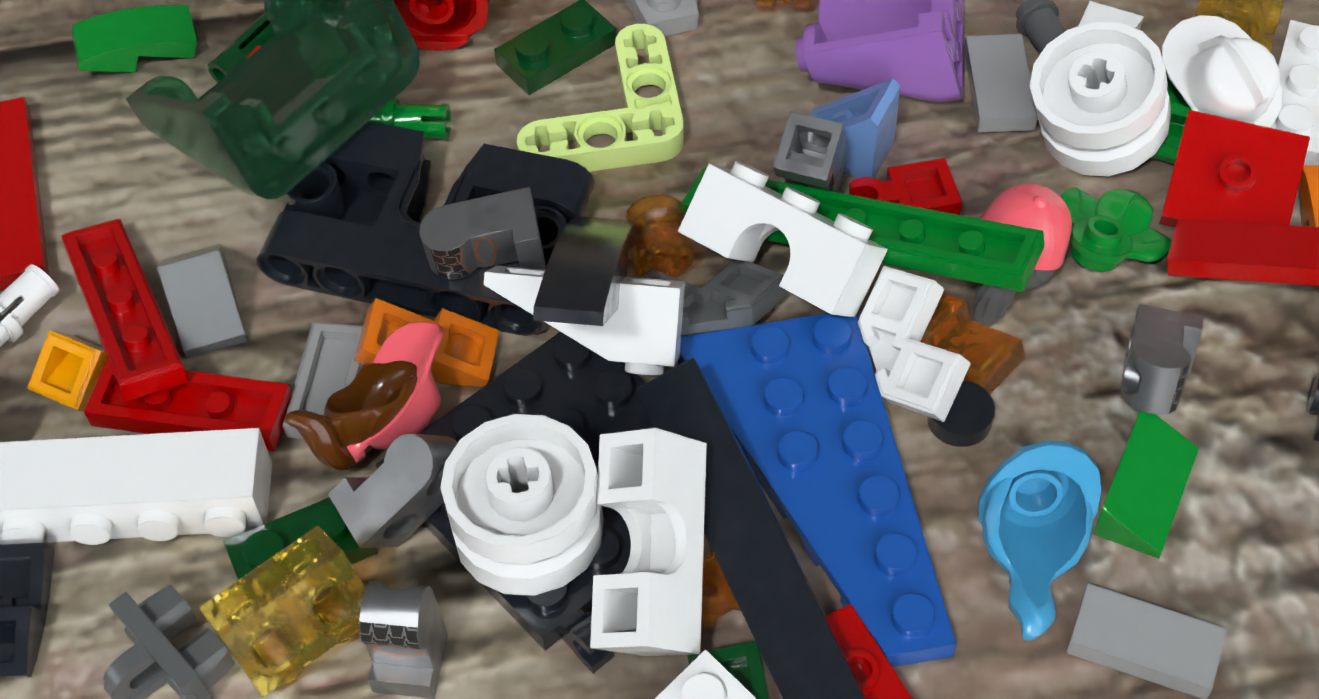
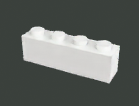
[0,428,272,545]

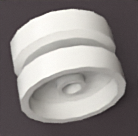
[1030,22,1171,177]
[440,414,604,596]

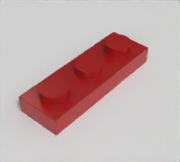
[84,360,292,452]

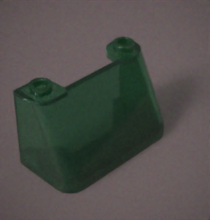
[126,0,420,199]

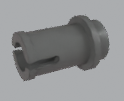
[1016,0,1066,54]

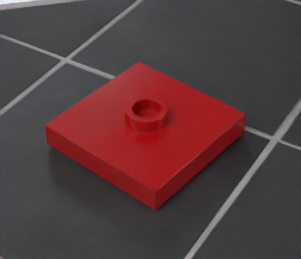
[1159,110,1310,227]

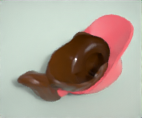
[284,322,444,471]

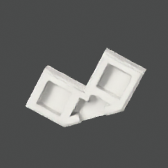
[858,266,971,422]

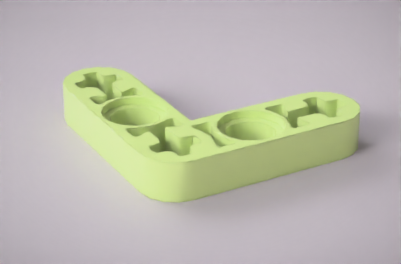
[516,24,684,172]

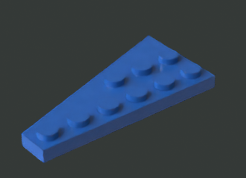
[677,313,956,667]

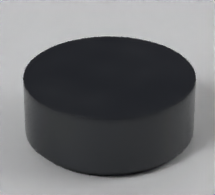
[927,380,995,447]

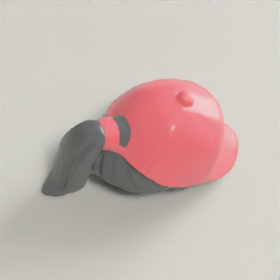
[972,183,1072,331]

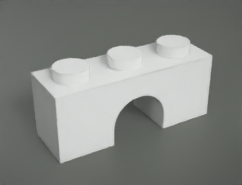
[678,161,888,317]
[590,428,707,656]

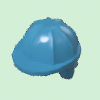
[977,440,1101,641]

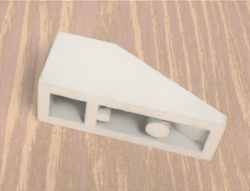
[484,266,685,375]

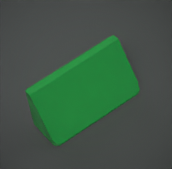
[1094,411,1199,559]

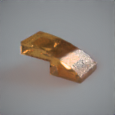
[920,293,1025,394]

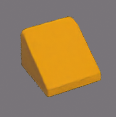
[26,330,107,411]

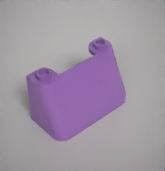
[795,0,965,103]

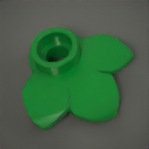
[1061,187,1172,272]

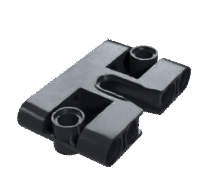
[256,115,595,336]

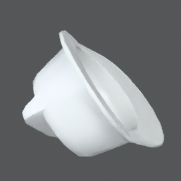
[1162,15,1282,127]

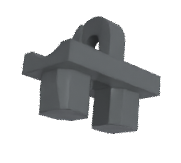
[103,584,235,699]

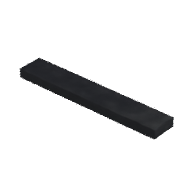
[636,357,867,699]

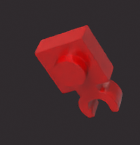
[849,158,962,215]

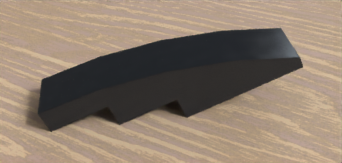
[533,216,637,326]

